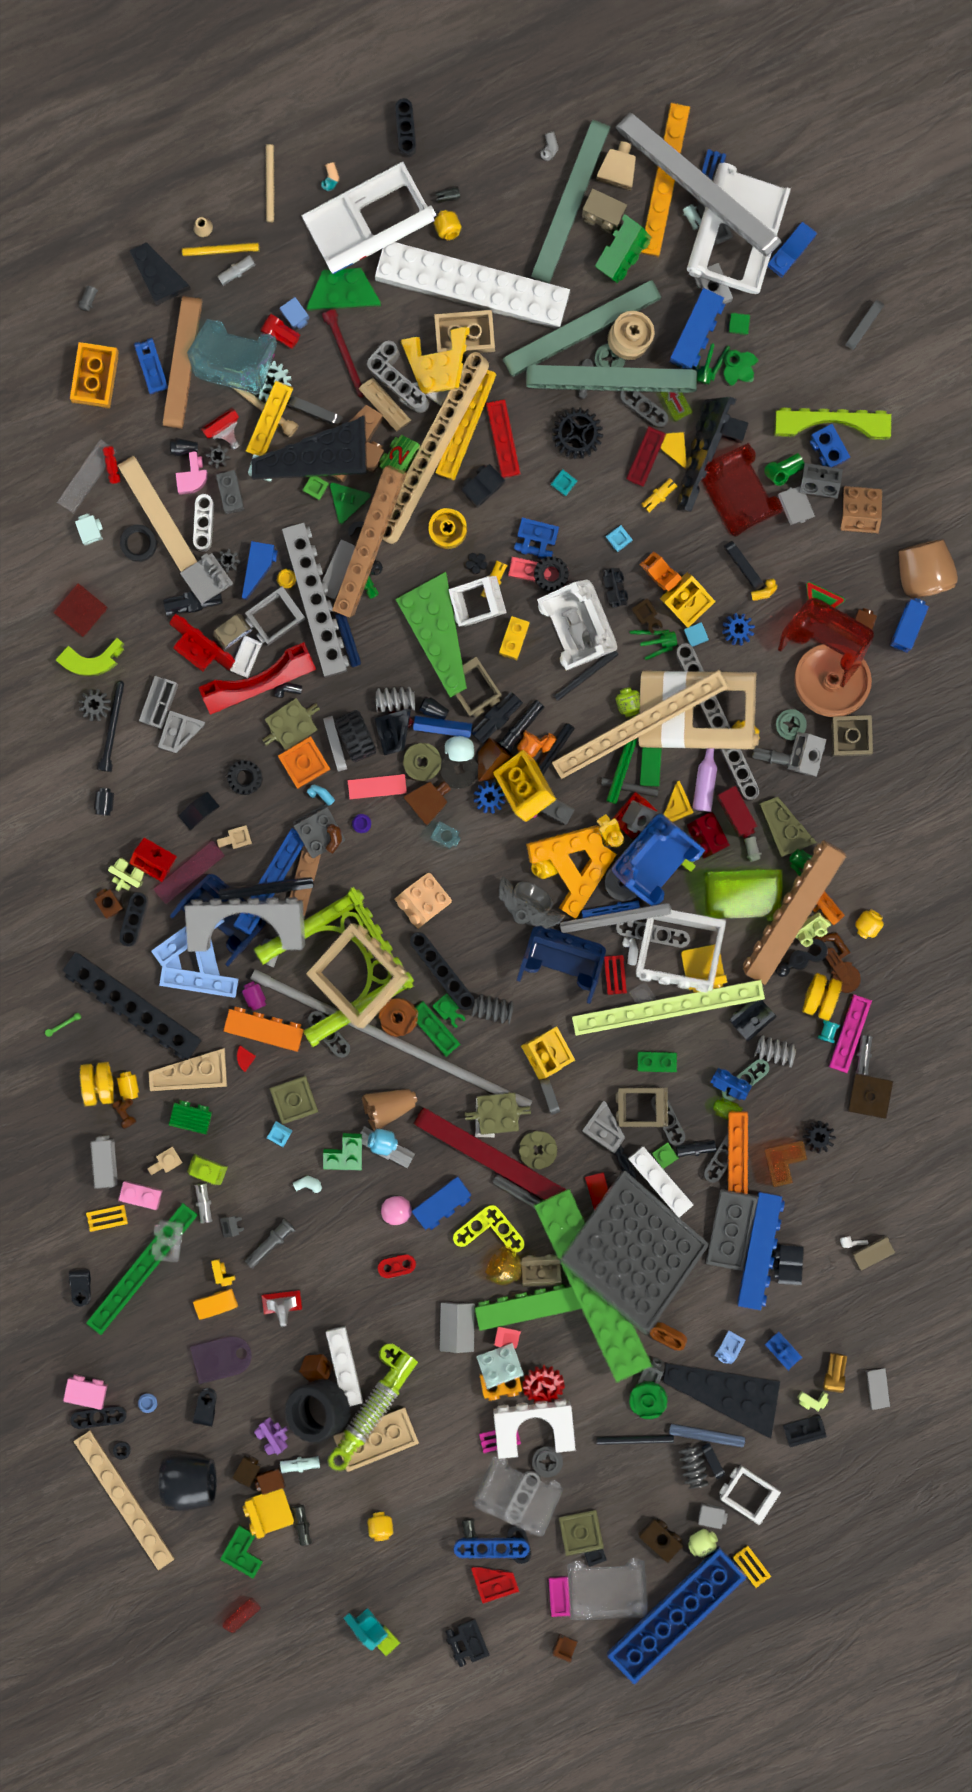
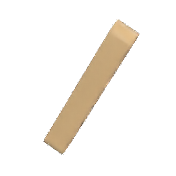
[118,456,197,572]

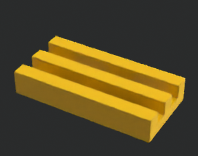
[86,1205,128,1232]
[732,1545,771,1588]

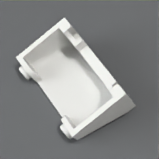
[537,580,617,670]

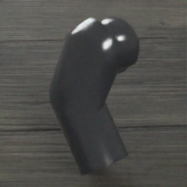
[274,682,302,698]

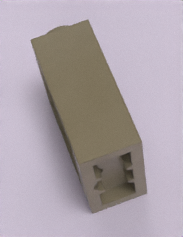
[455,657,502,718]
[616,1088,668,1127]

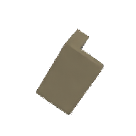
[852,1235,895,1271]

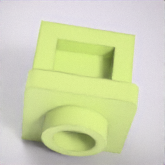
[797,1391,829,1411]

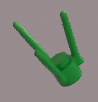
[695,343,730,385]
[630,630,677,660]
[789,849,813,876]

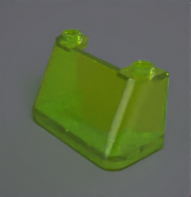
[703,870,782,921]

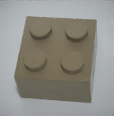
[582,189,627,233]
[831,715,873,756]

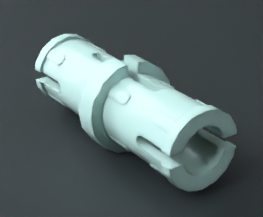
[280,1456,320,1473]

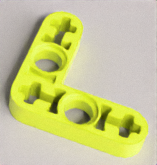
[453,1205,524,1253]

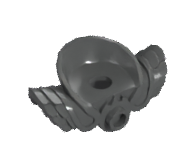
[499,876,565,929]

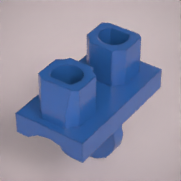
[765,1331,802,1370]

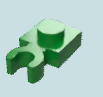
[433,993,465,1028]

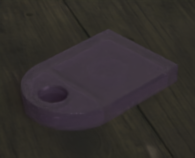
[190,1336,252,1384]

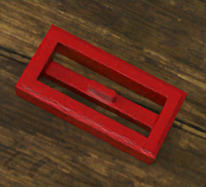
[604,955,627,995]

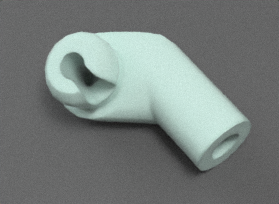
[293,1176,322,1193]

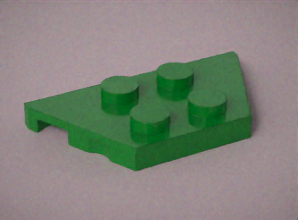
[307,268,381,311]

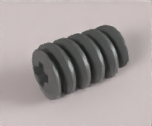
[472,994,513,1024]
[678,1446,709,1489]

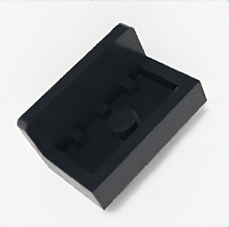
[730,1000,777,1042]

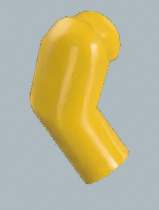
[752,579,777,601]

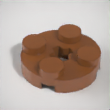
[379,998,418,1037]

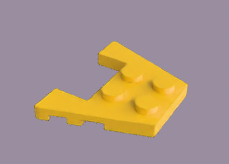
[401,327,470,394]

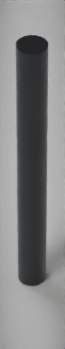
[554,651,619,701]
[597,1435,674,1445]

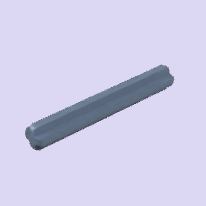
[669,1424,745,1447]

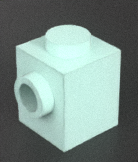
[75,514,103,545]

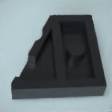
[375,709,411,756]

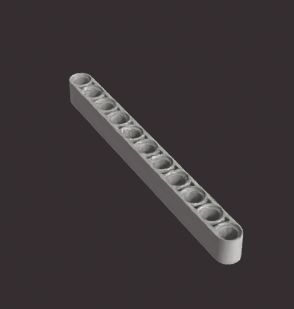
[616,113,781,257]

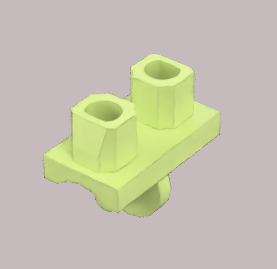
[108,858,145,892]
[796,912,831,947]

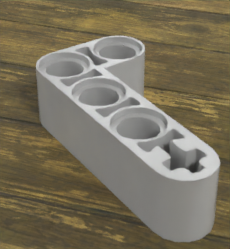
[367,341,429,413]

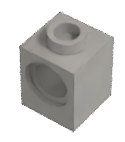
[698,1503,728,1529]

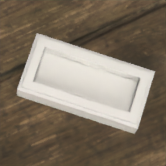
[230,635,262,678]

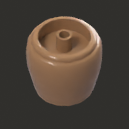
[899,539,958,598]

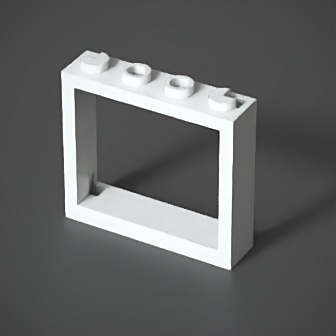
[636,910,726,992]

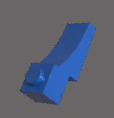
[767,222,817,278]

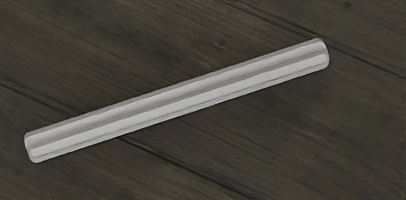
[560,903,671,933]

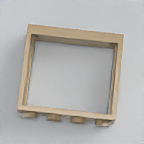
[307,923,409,1028]

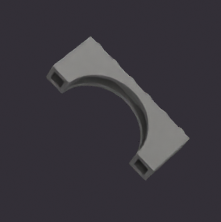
[185,897,305,952]

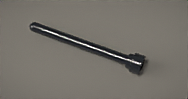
[97,681,124,772]

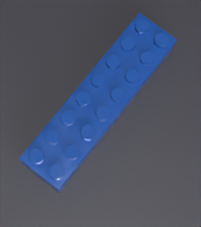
[607,1546,747,1684]

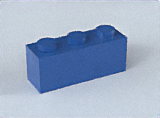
[412,1176,472,1230]

